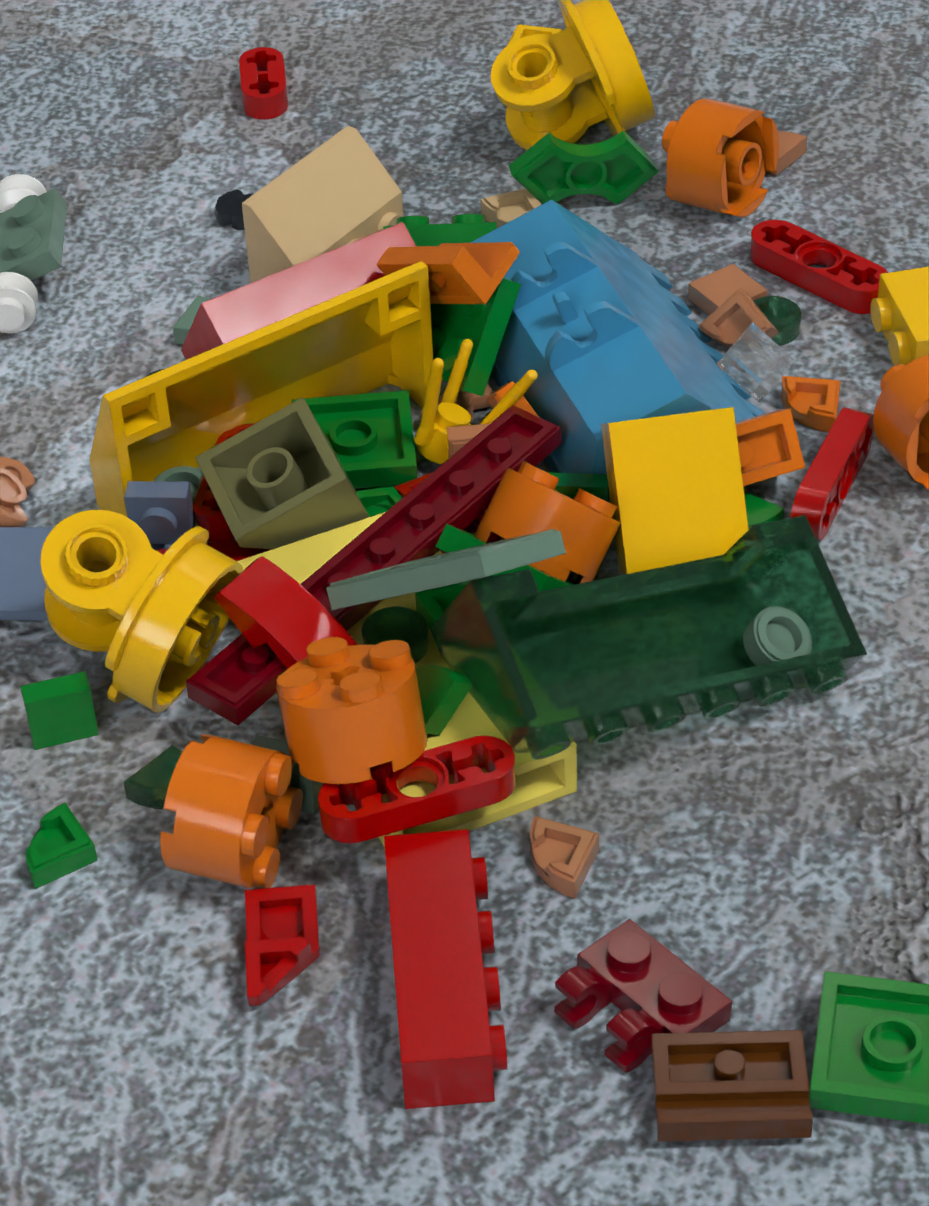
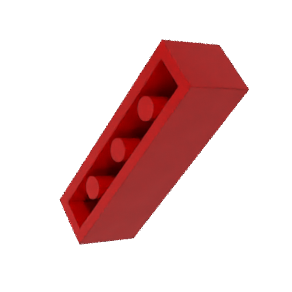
[384,829,507,1109]

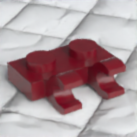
[554,918,732,1073]

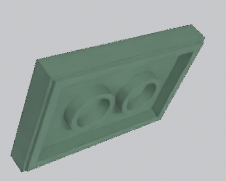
[326,528,566,610]

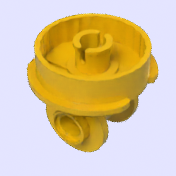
[491,0,655,150]
[40,510,243,713]

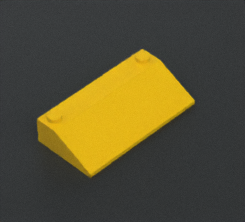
[89,261,433,517]

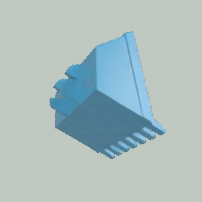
[471,200,765,503]

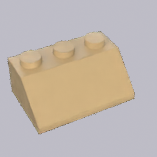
[242,126,403,283]

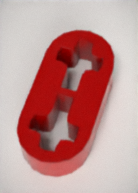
[239,47,288,120]

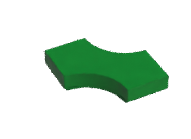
[509,130,659,204]

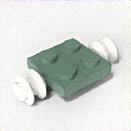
[0,174,67,333]

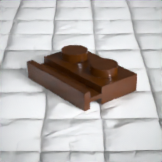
[651,1030,813,1142]

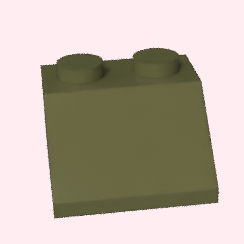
[195,397,369,549]

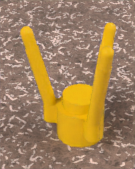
[413,339,538,465]

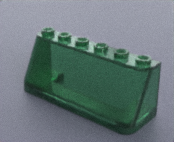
[431,515,867,760]

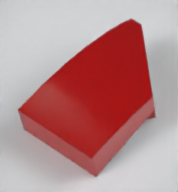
[245,884,320,1006]

